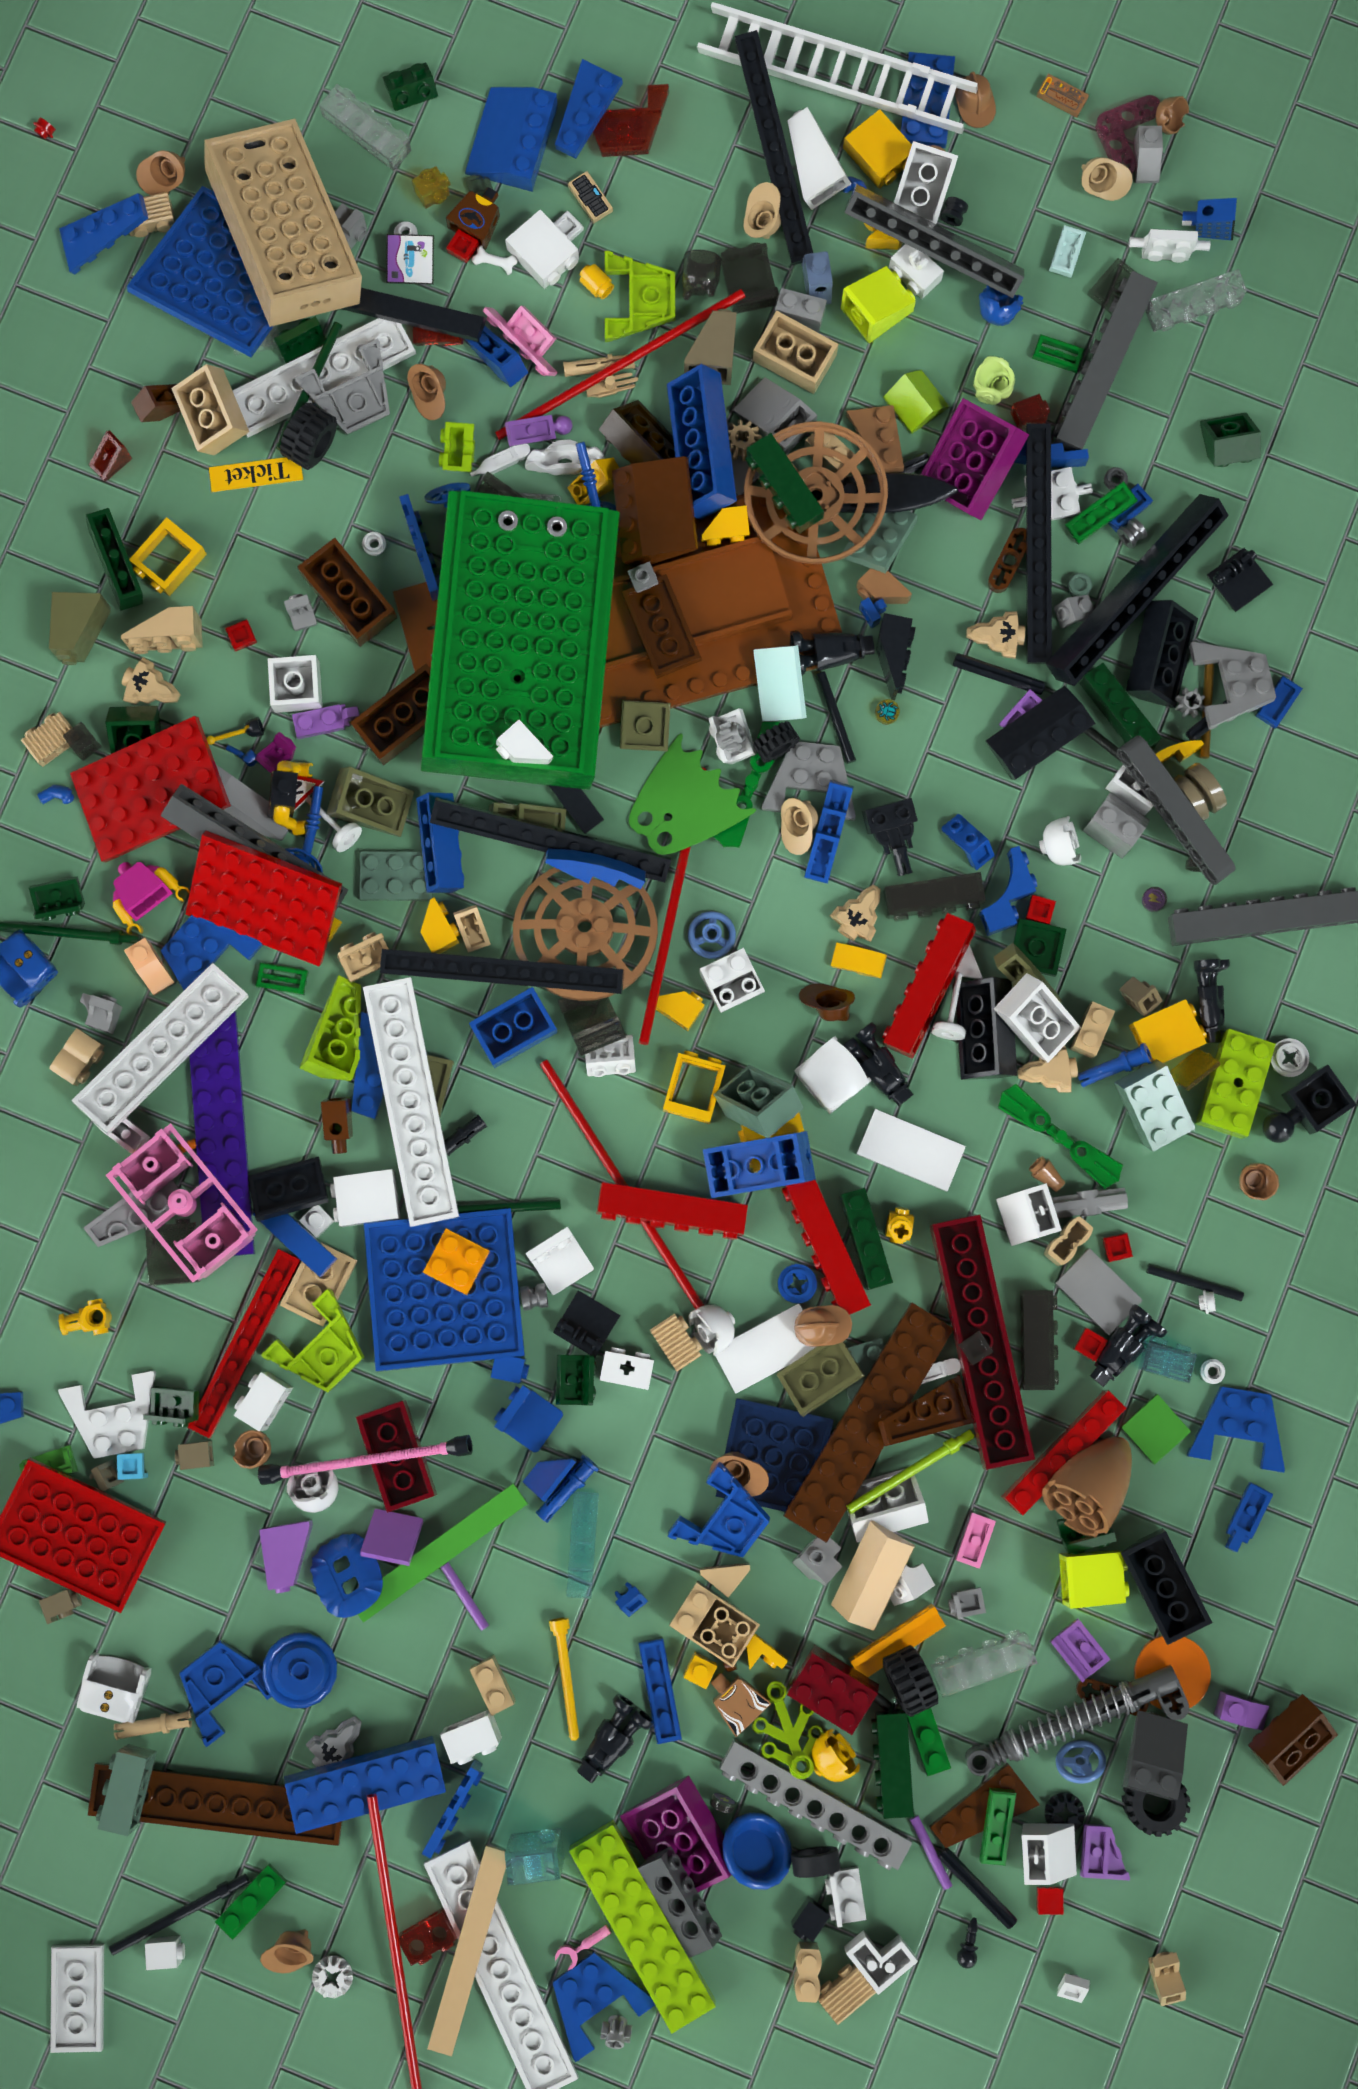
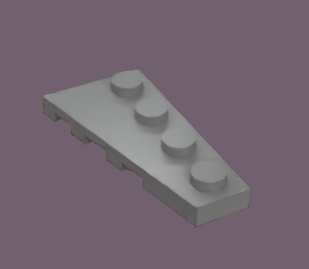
[83,1180,181,1247]

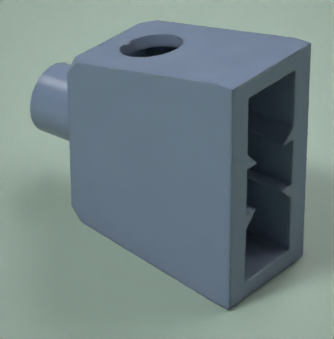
[802,251,833,304]

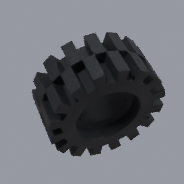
[753,721,800,763]

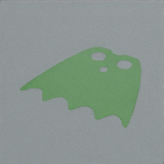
[629,734,756,855]

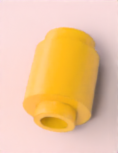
[580,264,614,300]

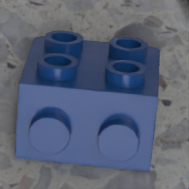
[494,1385,563,1453]

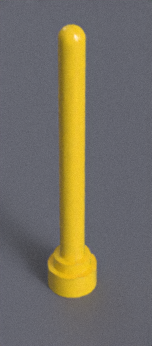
[549,1618,579,1741]

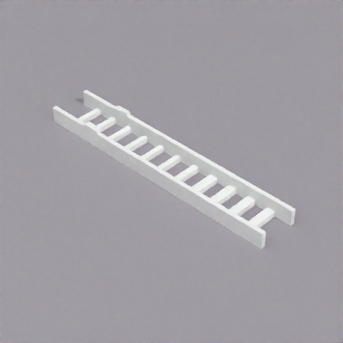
[697,2,978,134]

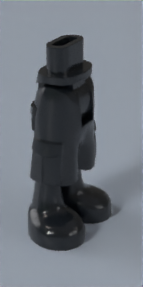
[1194,959,1230,1043]
[843,1022,914,1107]
[1090,1304,1168,1387]
[577,1694,654,1783]

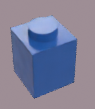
[490,1357,530,1384]

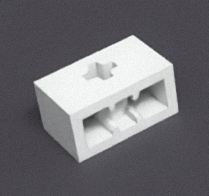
[600,1347,654,1390]

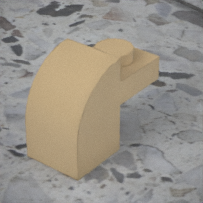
[1148,1952,1186,2006]

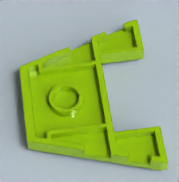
[605,251,675,342]
[261,1288,364,1393]

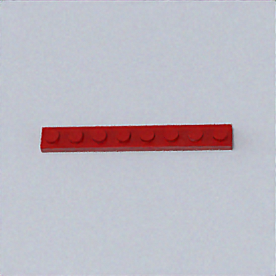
[187,1249,301,1439]

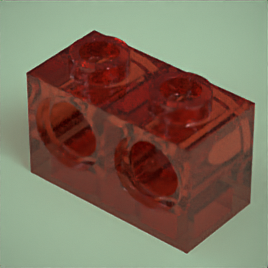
[398,1908,457,1966]

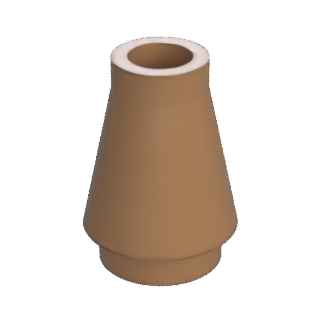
[1029,1156,1065,1192]

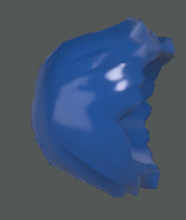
[979,285,1024,326]

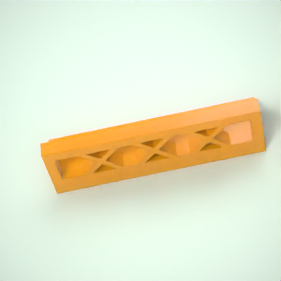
[848,1603,946,1677]

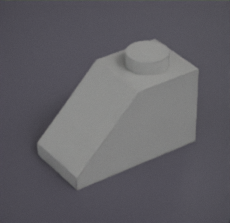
[1133,126,1163,183]

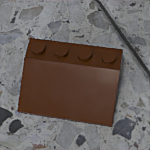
[612,456,698,567]

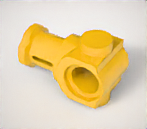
[885,1207,914,1244]
[58,1298,112,1336]

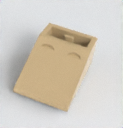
[121,606,203,654]
[669,1581,760,1668]

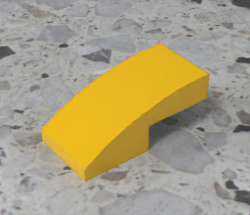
[1156,740,1204,763]
[831,942,887,979]

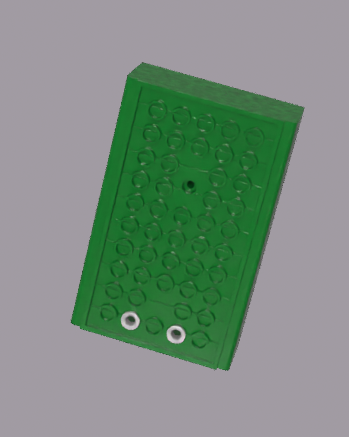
[421,490,620,790]

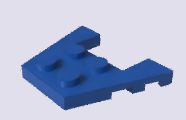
[161,915,263,990]
[1187,1386,1285,1473]
[667,1462,770,1558]
[179,1640,272,1747]
[552,1951,655,2062]

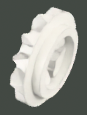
[1271,1038,1309,1077]
[312,1956,353,1999]

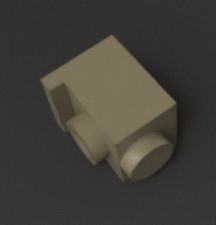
[1119,977,1163,1017]
[39,1589,82,1624]

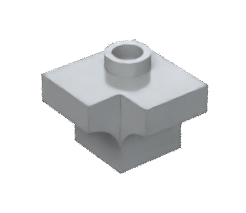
[335,203,367,249]
[80,993,123,1035]
[792,1537,843,1586]

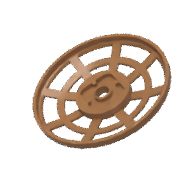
[744,421,888,564]
[513,867,658,1001]

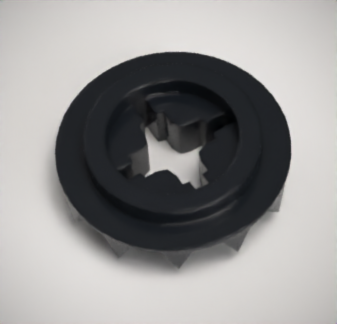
[1044,1792,1086,1832]

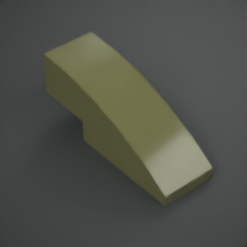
[489,802,566,830]
[994,943,1062,1003]

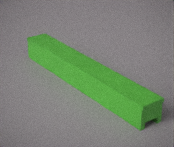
[358,1483,528,1623]

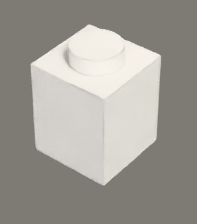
[145,1936,185,1970]

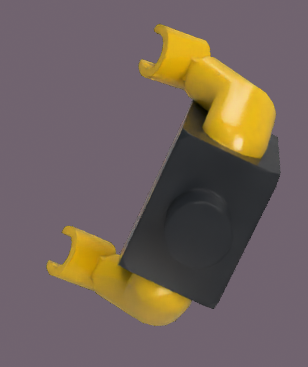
[268,760,313,836]

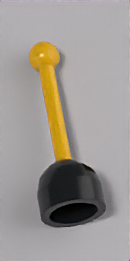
[206,717,264,745]

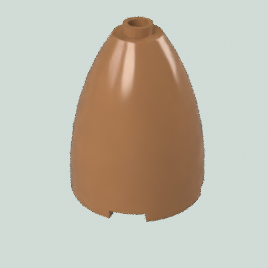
[1042,1437,1132,1537]

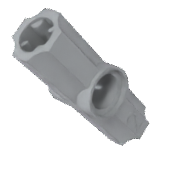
[1052,1188,1128,1219]

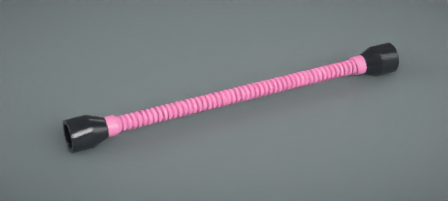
[258,1435,473,1485]

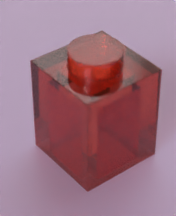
[1010,393,1050,431]

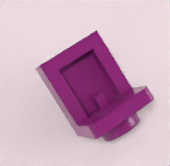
[255,732,296,773]

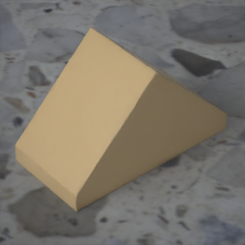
[453,905,491,953]
[700,1563,750,1597]

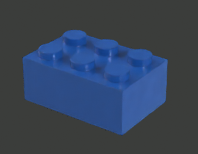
[469,987,558,1068]

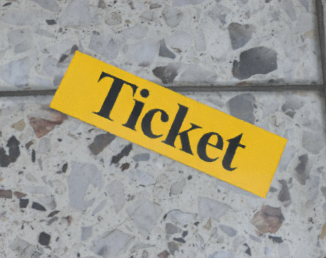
[209,457,303,492]

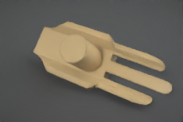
[586,373,638,398]

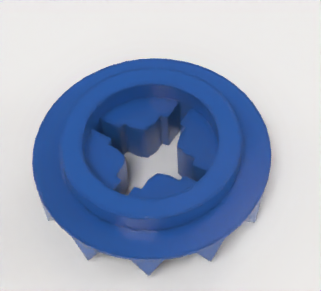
[778,1264,817,1304]

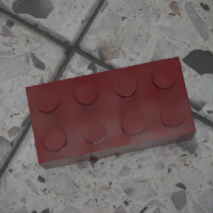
[356,1400,437,1513]

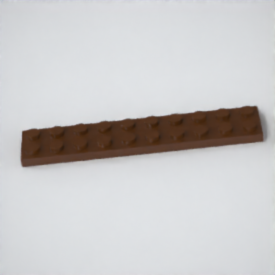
[783,1302,953,1543]
[88,1762,343,1846]

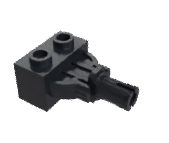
[862,798,918,876]

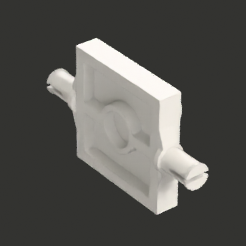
[1129,229,1211,263]
[1012,467,1093,521]

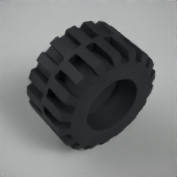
[280,403,337,470]
[883,1645,938,1717]
[1122,1783,1190,1837]

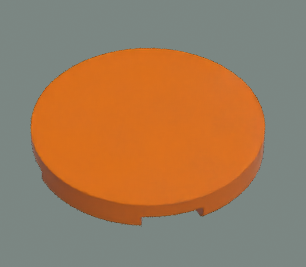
[1134,1635,1211,1710]

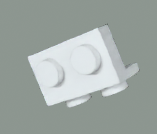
[708,708,757,764]

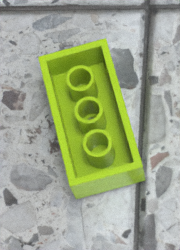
[1195,1029,1276,1139]

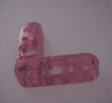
[1095,95,1160,174]

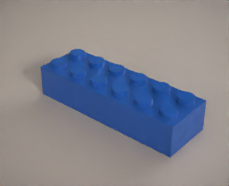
[667,364,737,520]
[284,1736,446,1834]

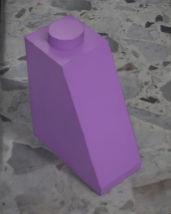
[259,1520,313,1593]

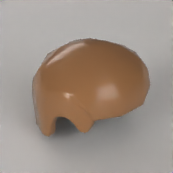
[1156,96,1189,135]
[1239,1163,1279,1201]
[233,1430,271,1469]

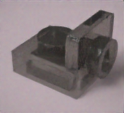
[63,722,102,761]

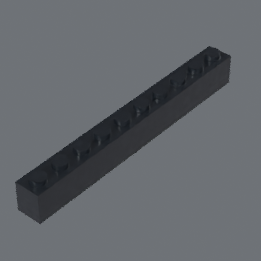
[1046,494,1229,686]

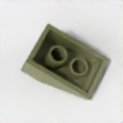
[326,767,415,837]

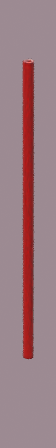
[495,289,746,441]
[639,767,707,1045]
[540,1059,704,1309]
[367,1794,422,2089]

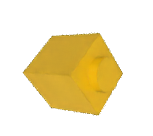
[683,1651,717,1689]

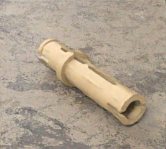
[563,354,635,377]
[114,1711,192,1740]

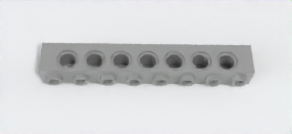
[720,1738,912,1870]

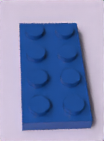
[901,52,955,148]

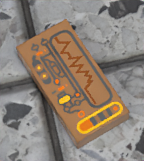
[1036,74,1089,118]

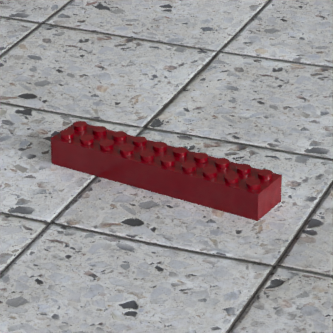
[929,1214,1035,1470]

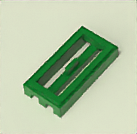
[1032,334,1085,373]
[256,963,309,995]

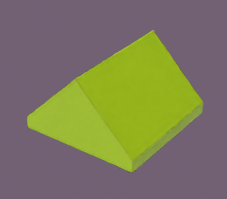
[883,370,949,434]

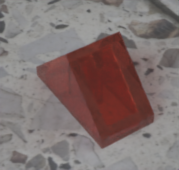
[89,430,132,482]

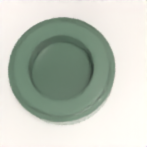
[1067,573,1092,597]

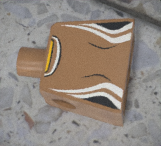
[710,1672,771,1737]

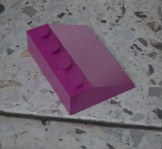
[920,398,1029,520]
[620,1775,731,1892]

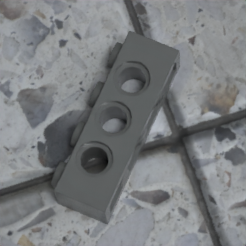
[638,1846,722,1958]

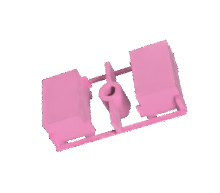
[106,1123,258,1282]

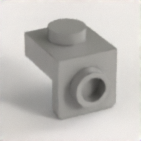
[628,561,658,593]
[284,594,317,631]
[1054,595,1094,628]
[948,1587,986,1620]

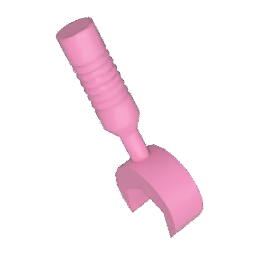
[555,1925,611,1970]

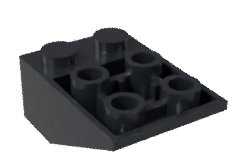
[876,613,916,700]

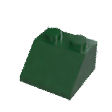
[1200,413,1261,467]
[105,706,161,754]

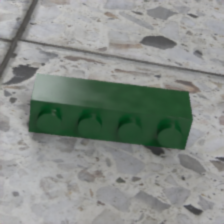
[745,433,824,534]
[86,508,143,611]
[1080,663,1162,749]
[840,1188,893,1290]
[871,1710,914,1819]

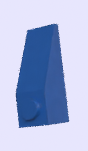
[464,326,528,388]

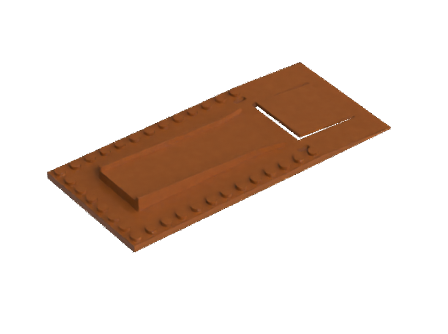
[393,494,842,728]

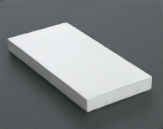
[856,1109,966,1192]
[715,1304,816,1394]
[50,1944,104,2053]

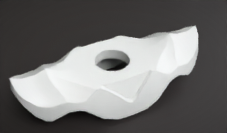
[525,440,605,476]

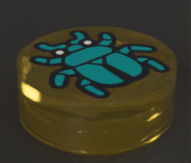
[875,699,900,725]

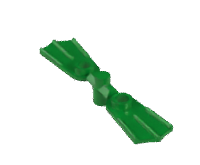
[713,721,780,848]
[998,1084,1123,1189]

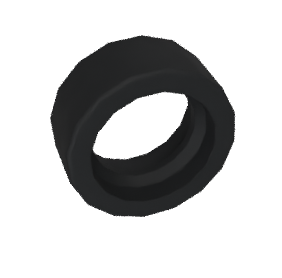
[791,1846,841,1878]

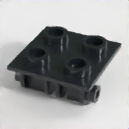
[1207,547,1273,612]
[553,1290,620,1358]

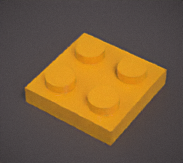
[423,1229,490,1295]

